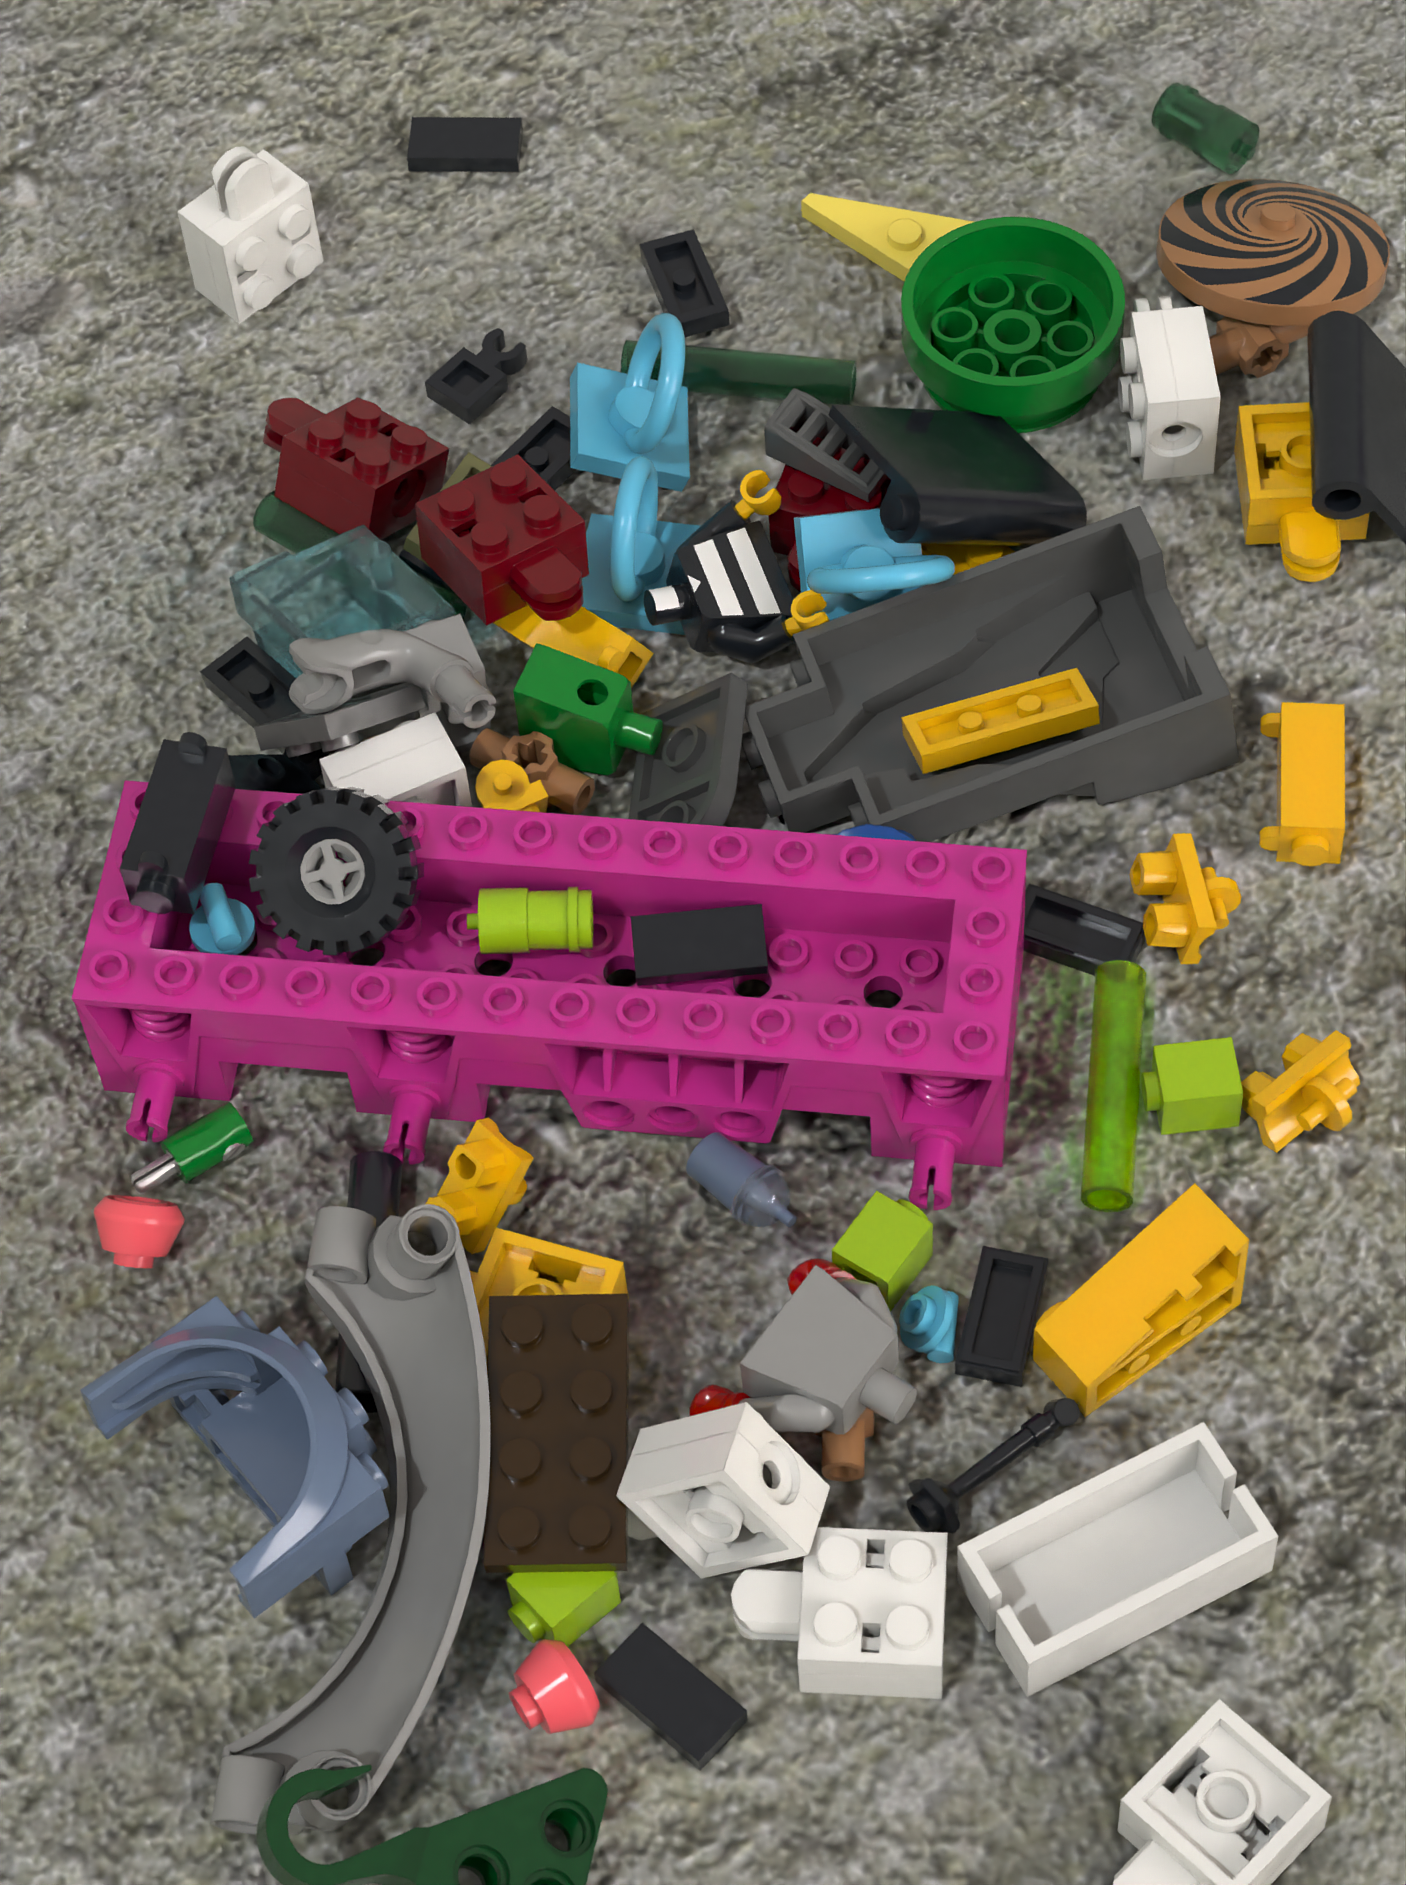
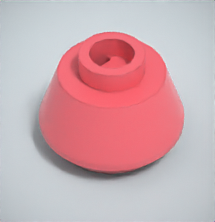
[94,1195,185,1268]
[508,1639,600,1734]

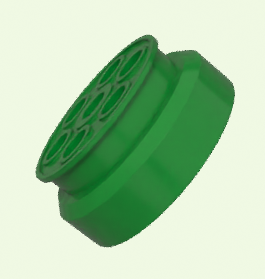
[901,217,1125,433]

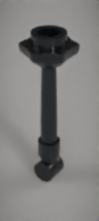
[906,1398,1080,1533]

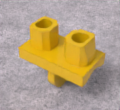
[475,759,548,813]
[1129,833,1242,964]
[1241,1030,1360,1153]
[426,1117,534,1254]

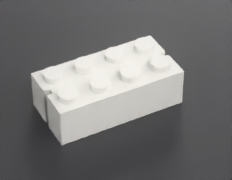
[957,1422,1278,1697]

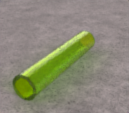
[1080,960,1146,1212]

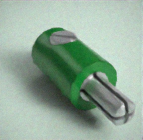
[130,1101,253,1194]

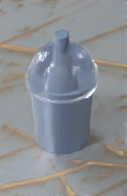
[686,1132,797,1228]

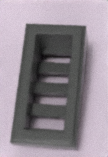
[764,388,888,502]

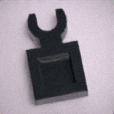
[425,328,528,424]

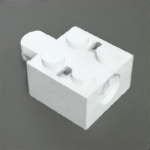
[177,146,324,324]
[1118,296,1220,480]
[319,712,472,807]
[616,1402,830,1578]
[731,1527,947,1699]
[1113,1699,1332,1885]

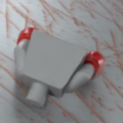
[689,1258,917,1435]

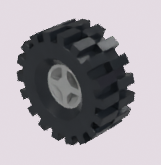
[249,786,424,955]

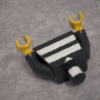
[644,470,830,663]

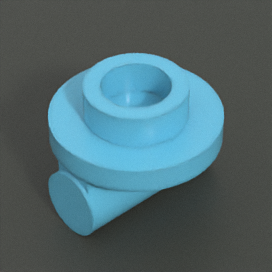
[189,883,256,955]
[899,1285,959,1363]

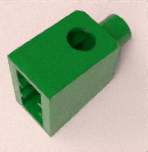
[513,643,663,776]

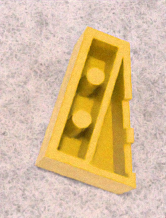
[1033,1183,1249,1417]

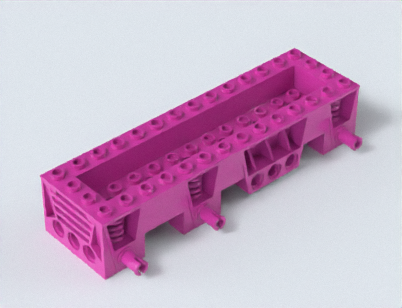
[71,780,1027,1210]

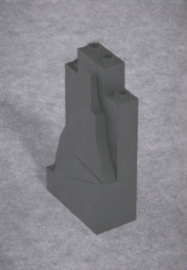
[741,506,1239,842]

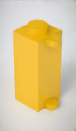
[493,605,654,688]
[1259,702,1345,866]

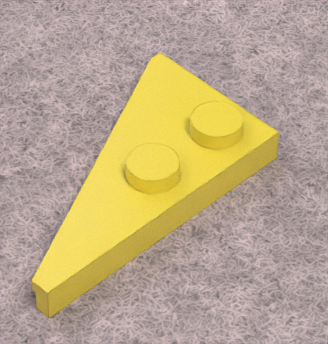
[801,193,974,282]

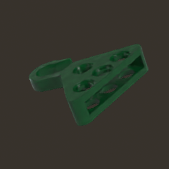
[257,1764,608,1885]

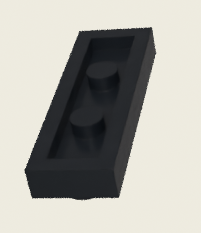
[200,636,360,780]

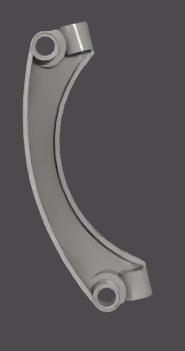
[211,1204,490,1835]

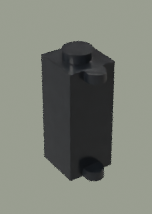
[120,732,236,914]

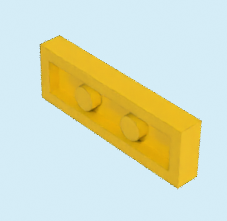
[901,668,1100,774]

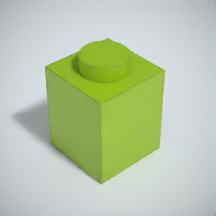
[1141,1037,1243,1135]
[831,1190,933,1312]
[506,1571,621,1647]

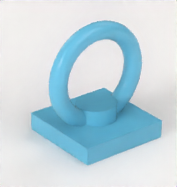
[570,313,690,492]
[582,456,700,635]
[794,508,955,621]

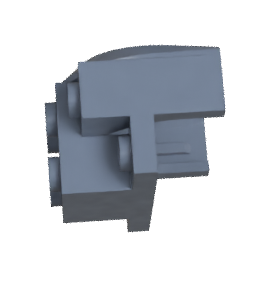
[80,1296,390,1619]

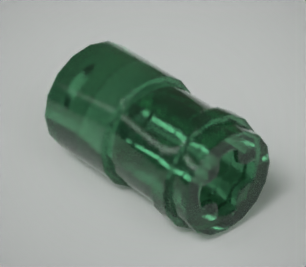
[1151,82,1260,174]

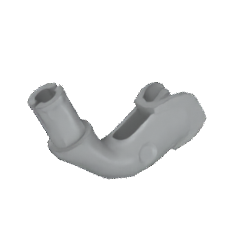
[289,629,496,728]

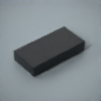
[407,117,523,172]
[1024,883,1146,986]
[630,904,768,986]
[955,1246,1049,1387]
[594,1623,748,1770]

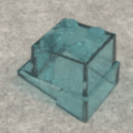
[229,525,456,678]

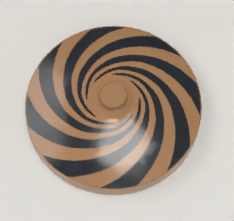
[1156,179,1390,326]

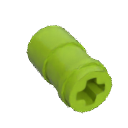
[467,887,594,954]

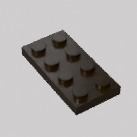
[484,1294,629,1573]

